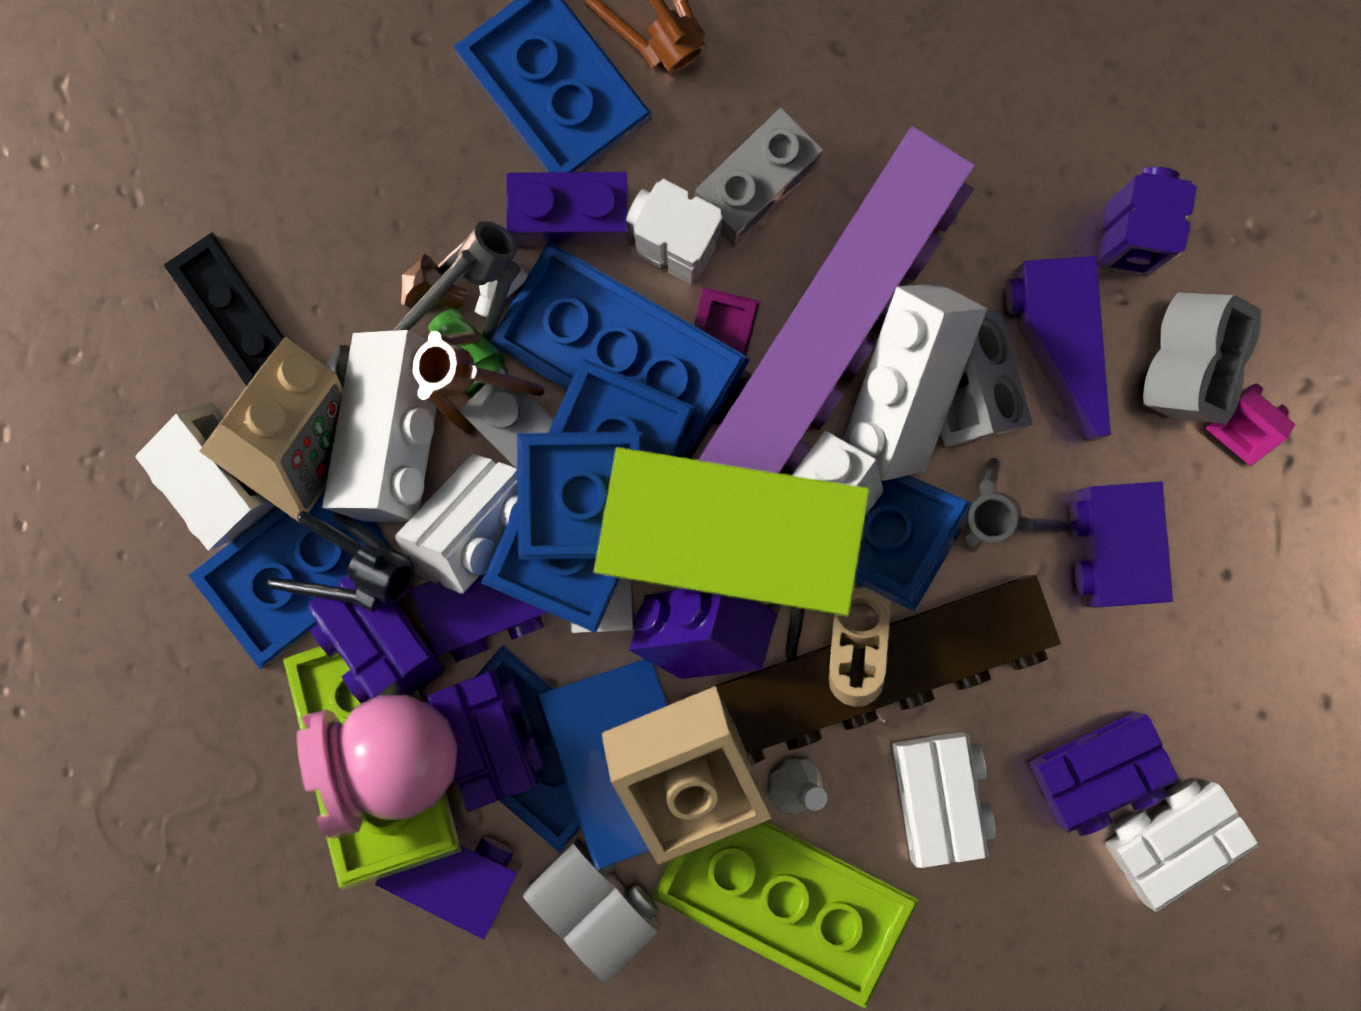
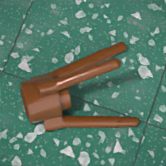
[583,0,707,73]
[413,331,545,434]

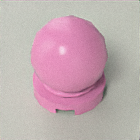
[297,695,457,839]

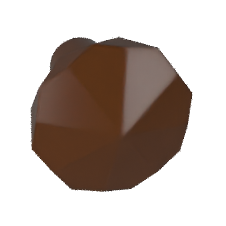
[401,253,467,311]

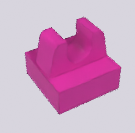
[1205,383,1296,466]

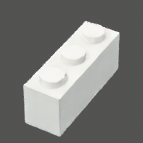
[843,283,987,481]
[322,330,436,522]

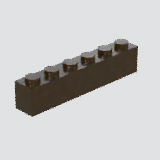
[693,575,1061,765]

